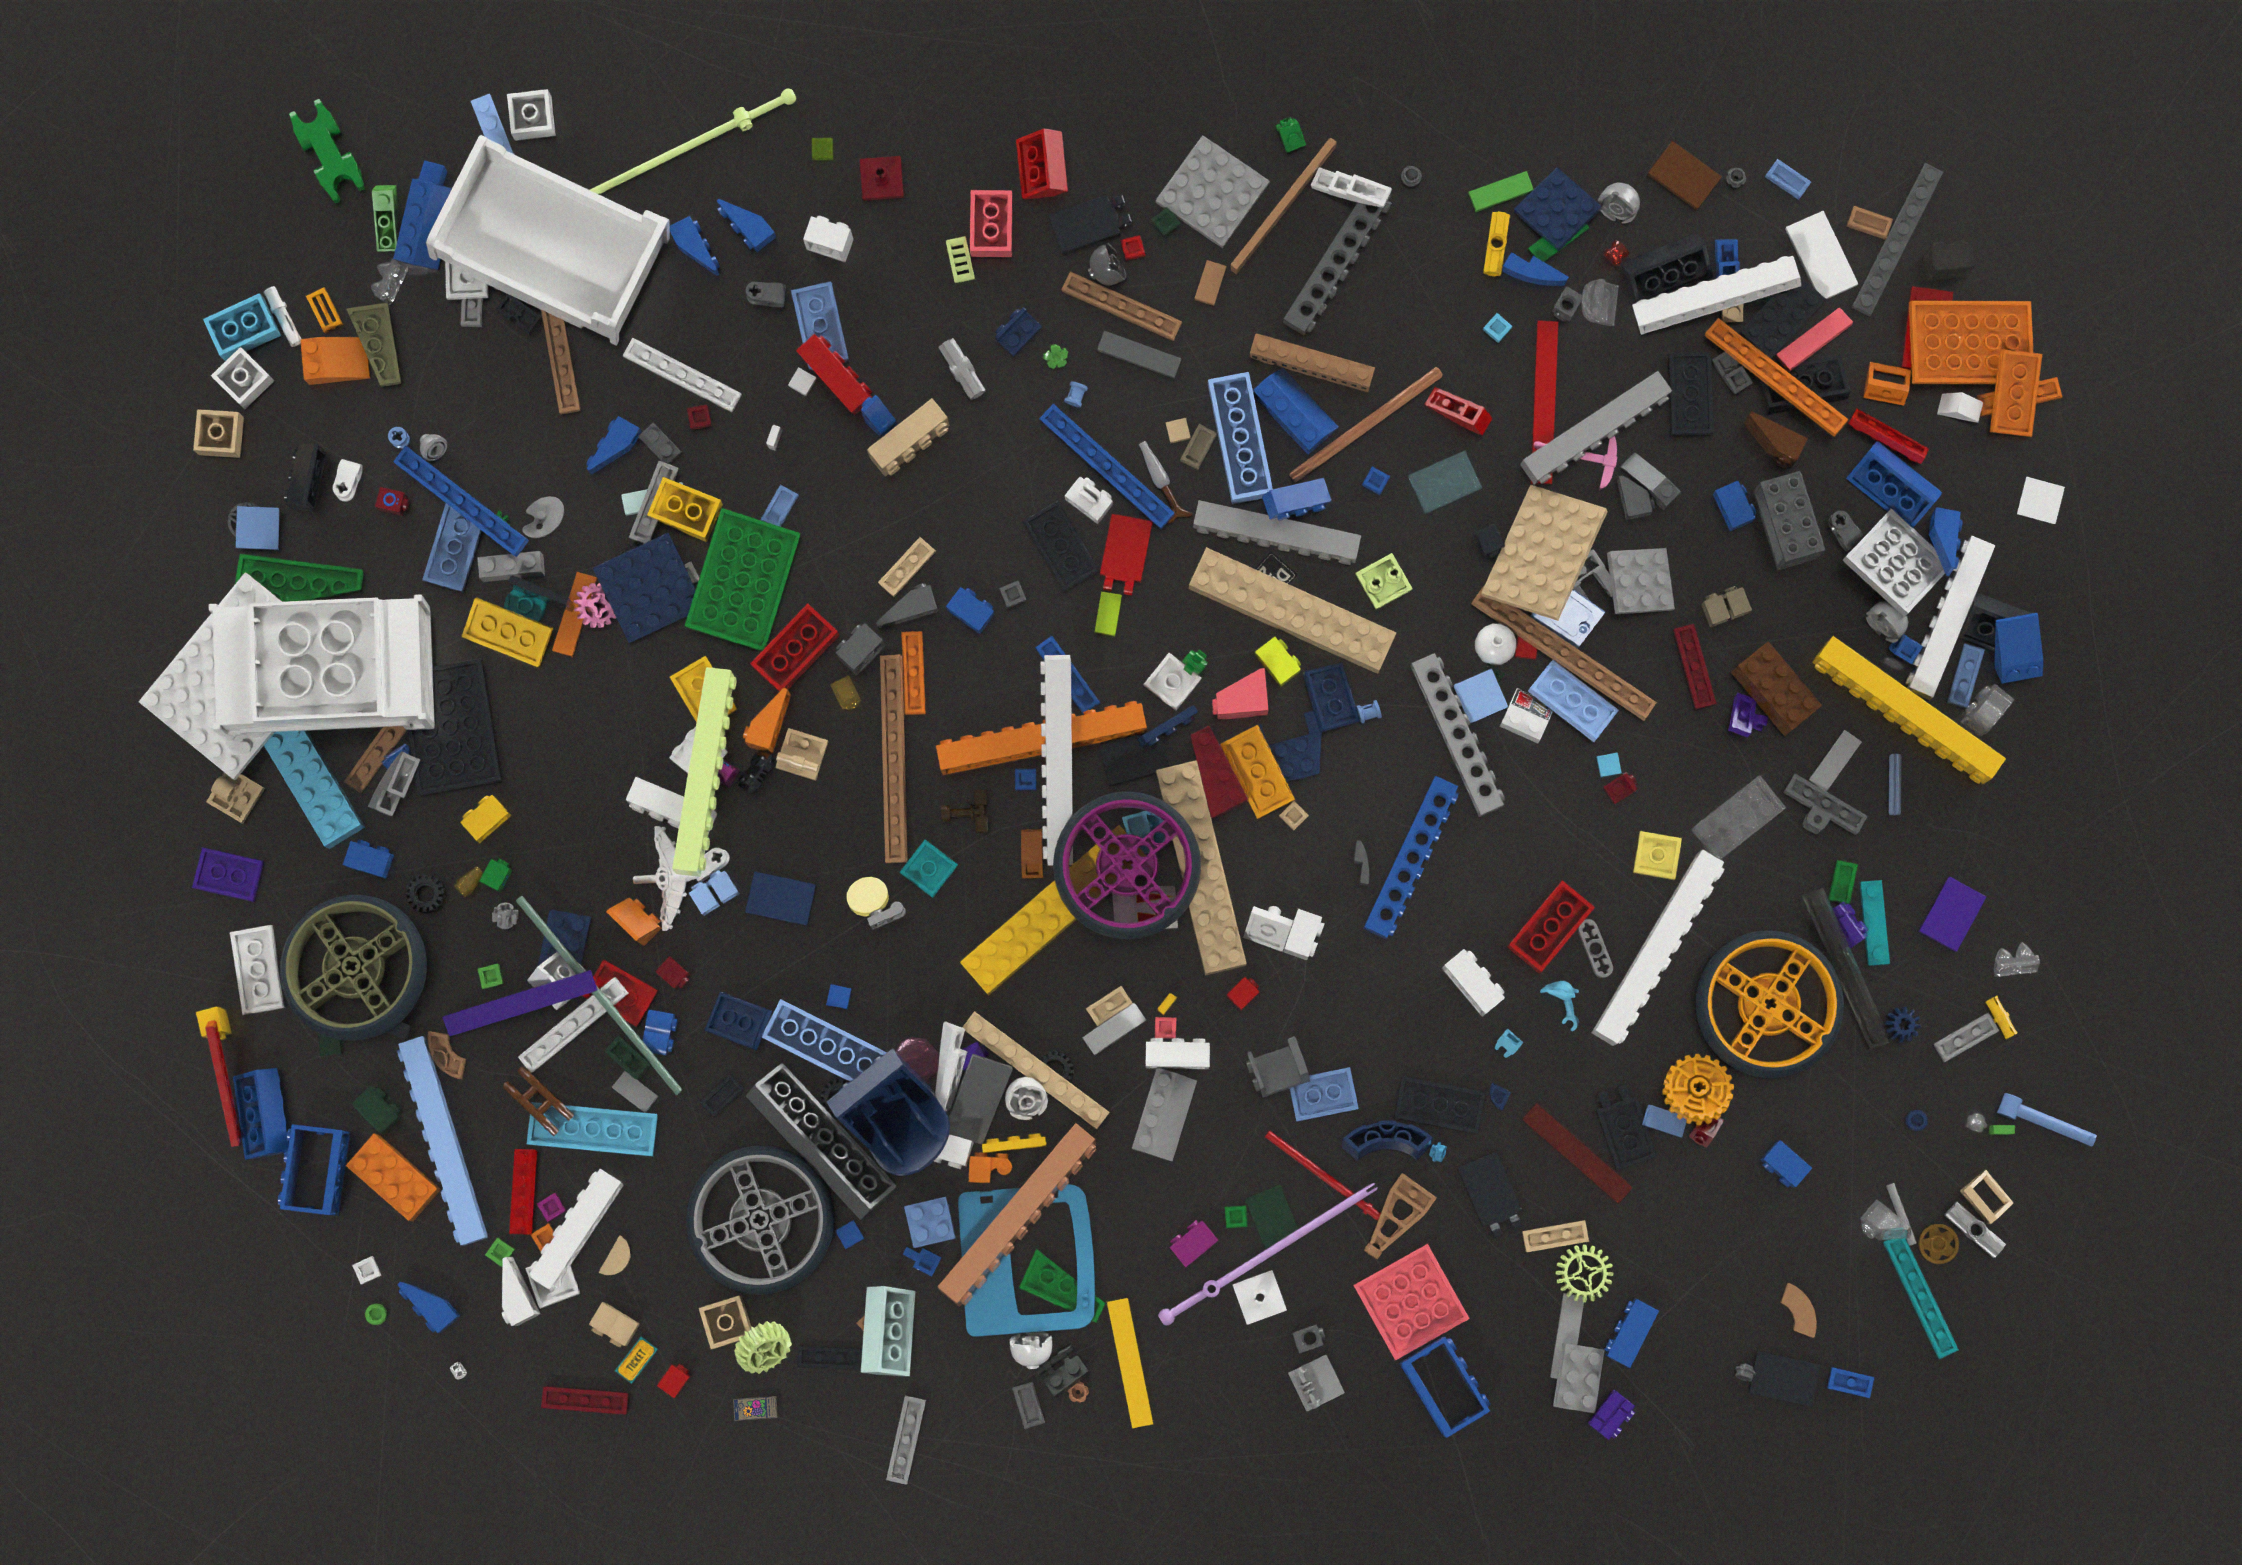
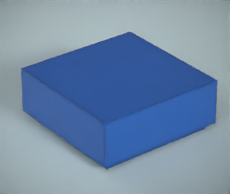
[1362,466,1390,495]
[1015,769,1036,790]
[826,984,852,1009]
[836,1220,864,1249]

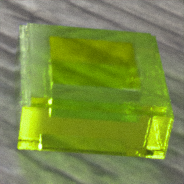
[812,138,833,160]

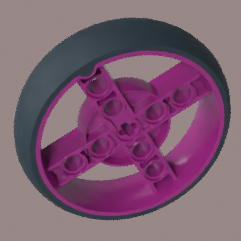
[1053,792,1201,939]

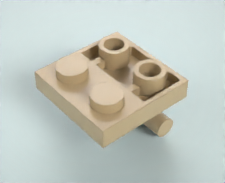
[775,728,829,781]

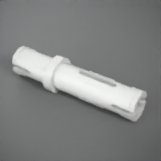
[264,286,301,347]

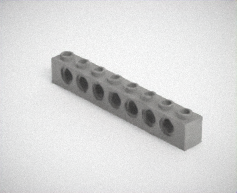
[1411,653,1505,817]

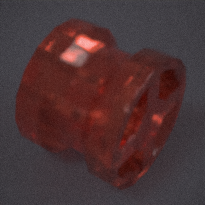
[1603,240,1630,266]

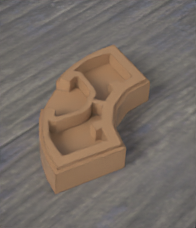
[427,1031,466,1080]
[1780,1283,1817,1338]

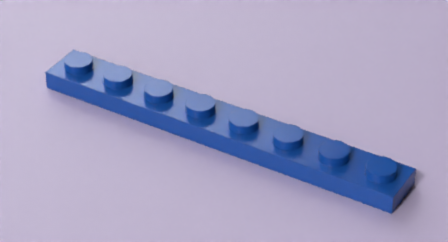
[1039,404,1175,529]
[393,445,529,557]

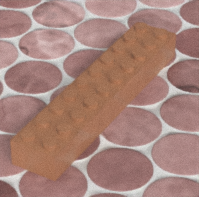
[938,1123,1097,1307]

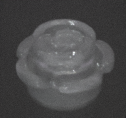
[1966,1114,1987,1132]

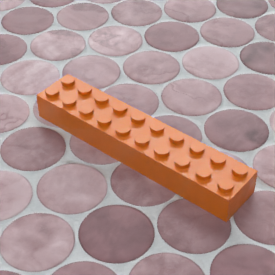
[936,701,1147,775]

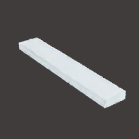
[623,338,742,412]
[518,977,629,1073]

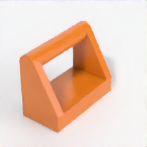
[1863,362,1911,406]

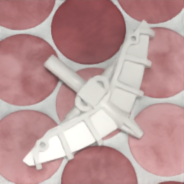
[633,826,699,931]

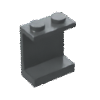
[1246,1037,1310,1098]

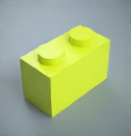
[1255,637,1301,687]

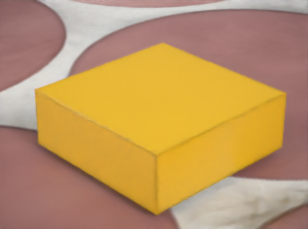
[1158,993,1177,1016]

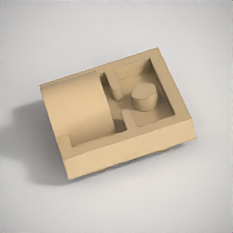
[206,772,265,824]

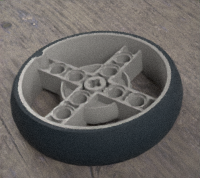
[686,1146,834,1295]

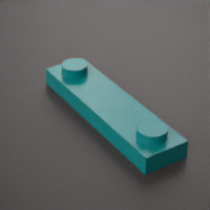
[1860,880,1890,966]

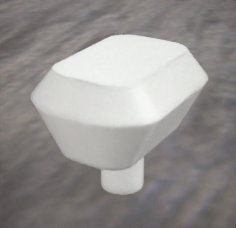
[450,1362,467,1380]

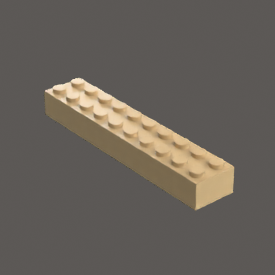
[1189,547,1396,674]
[1156,760,1247,975]

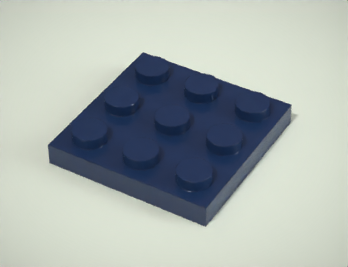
[1514,168,1602,251]

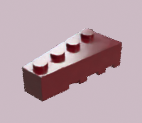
[1190,726,1248,821]

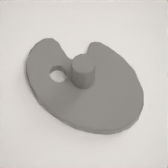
[523,496,564,538]

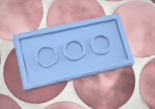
[1528,660,1619,742]

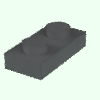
[638,422,682,465]

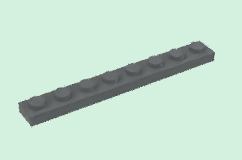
[1851,163,1943,317]

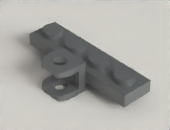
[1783,774,1868,835]

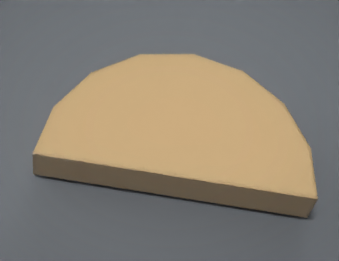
[599,1235,631,1275]

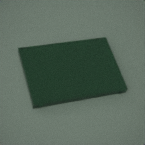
[1245,1185,1298,1249]

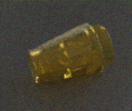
[454,866,483,897]

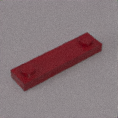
[1673,624,1716,710]
[541,1386,629,1415]

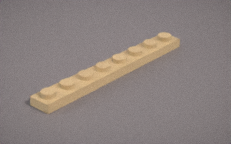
[962,1011,1110,1129]

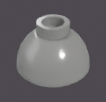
[420,434,447,461]

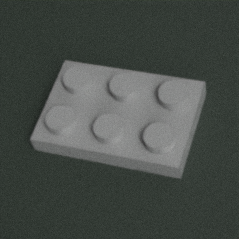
[1553,1343,1604,1413]

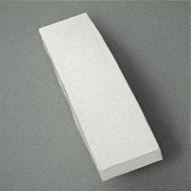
[1311,167,1392,208]

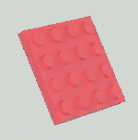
[1353,1244,1469,1360]

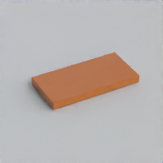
[1990,349,2042,437]

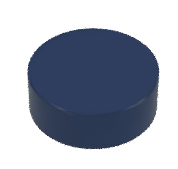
[1905,1110,1928,1131]

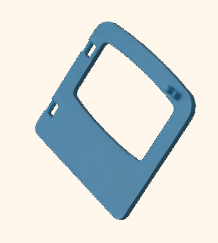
[958,1184,1095,1337]

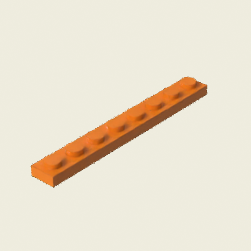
[1705,318,1848,437]

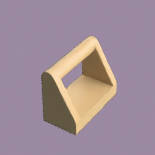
[1960,1170,2013,1224]

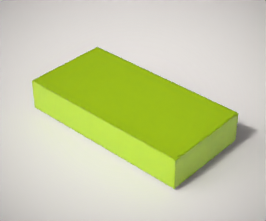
[1095,592,1122,636]

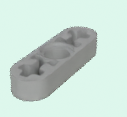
[1578,919,1613,978]

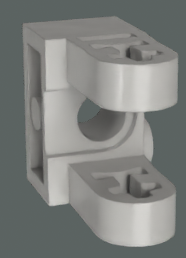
[1573,549,1613,600]

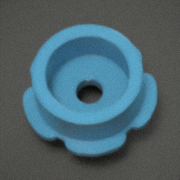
[1429,1142,1447,1162]

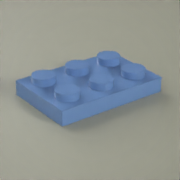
[1289,1067,1359,1122]

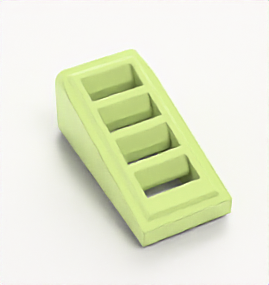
[946,236,975,283]

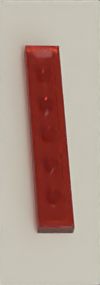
[1522,1104,1633,1204]

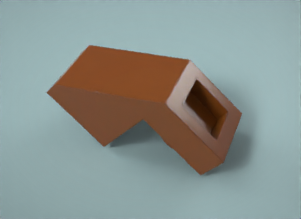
[1021,829,1043,878]

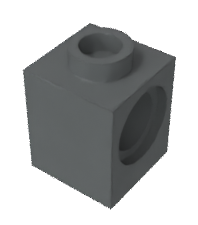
[1552,286,1584,322]
[1292,1325,1326,1353]

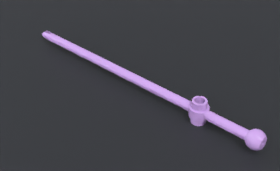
[1158,1183,1378,1325]

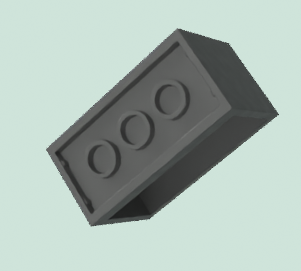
[1753,471,1825,570]

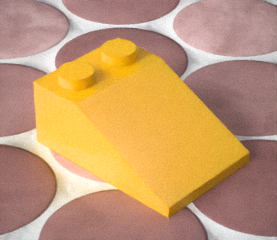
[647,477,723,542]

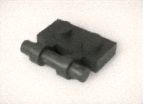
[1035,1344,1090,1398]

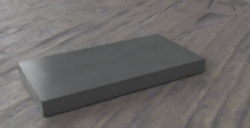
[948,1054,1013,1145]

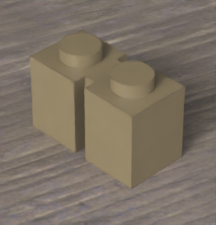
[1701,586,1752,628]

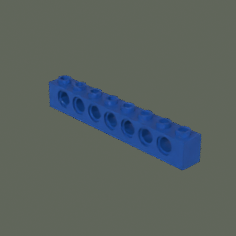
[1363,776,1459,939]

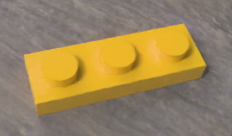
[982,1133,1047,1153]

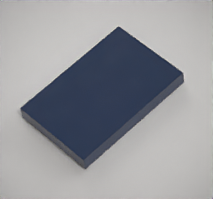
[1302,662,1360,732]
[745,871,816,926]
[704,991,772,1051]

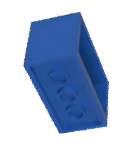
[278,1124,351,1216]
[1399,1336,1491,1438]

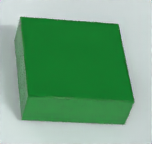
[1225,1206,1247,1228]

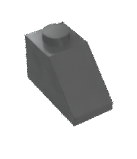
[1617,476,1655,520]

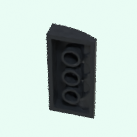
[1760,355,1851,414]

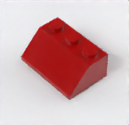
[1016,129,1068,199]

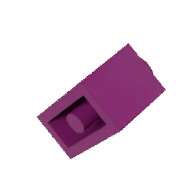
[1170,1220,1218,1267]

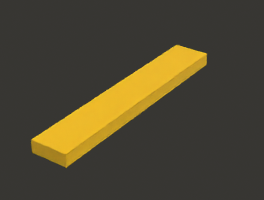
[1107,1298,1153,1428]

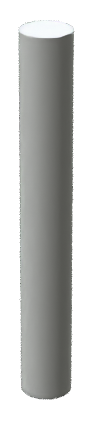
[1886,1183,1917,1246]

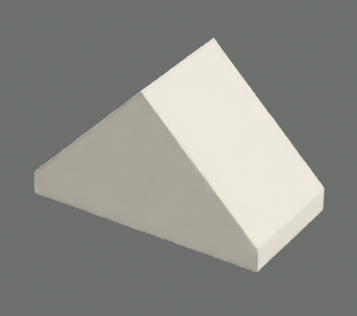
[1937,392,1983,423]

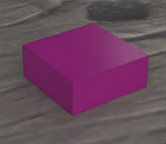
[537,1193,567,1222]

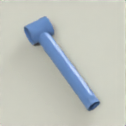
[1997,1093,2097,1147]

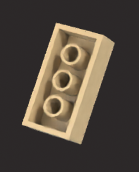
[867,399,950,477]

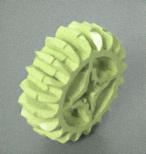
[1555,1245,1613,1302]
[734,1321,792,1374]

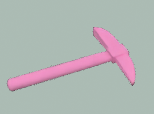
[1534,436,1617,491]

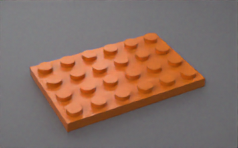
[1909,301,2034,384]

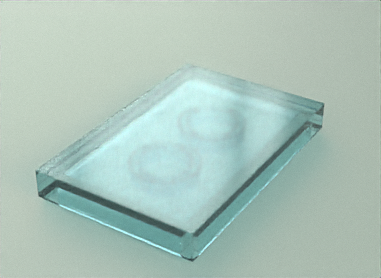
[1408,451,1482,514]

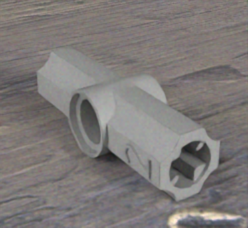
[939,338,986,400]
[1944,1202,2006,1258]

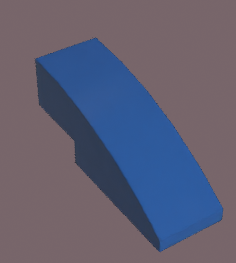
[1715,239,1740,278]
[1502,252,1569,286]

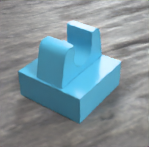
[1495,1029,1523,1058]

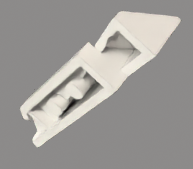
[935,1022,967,1115]

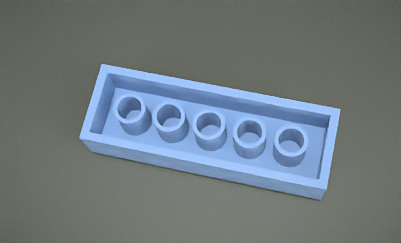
[1208,372,1273,504]
[762,999,887,1082]

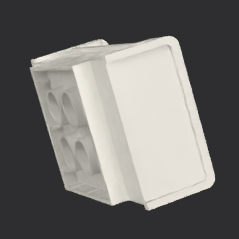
[426,135,670,346]
[209,594,435,737]

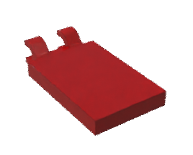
[1100,514,1153,596]

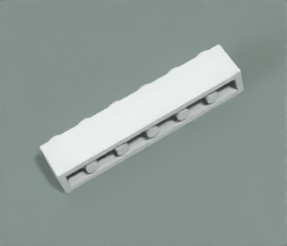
[529,1169,624,1292]

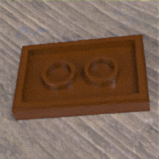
[1647,141,1722,210]

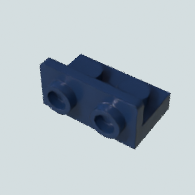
[995,307,1042,357]

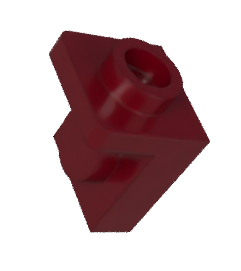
[1603,772,1638,805]
[1689,1118,1724,1147]

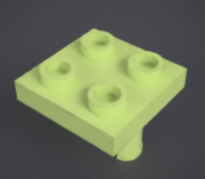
[1356,553,1412,610]

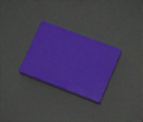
[192,847,264,902]
[1918,876,1986,952]

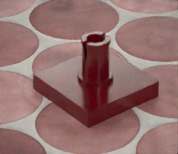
[860,156,904,201]

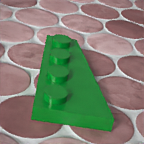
[1019,1249,1105,1323]

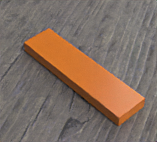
[1976,377,2062,416]
[552,572,598,657]
[901,631,926,715]

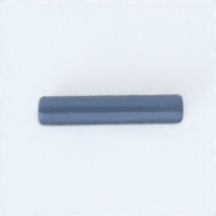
[1889,753,1902,816]

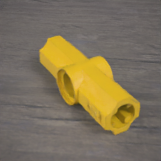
[1483,211,1510,276]

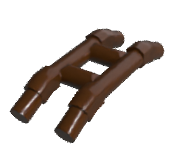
[503,1066,574,1136]

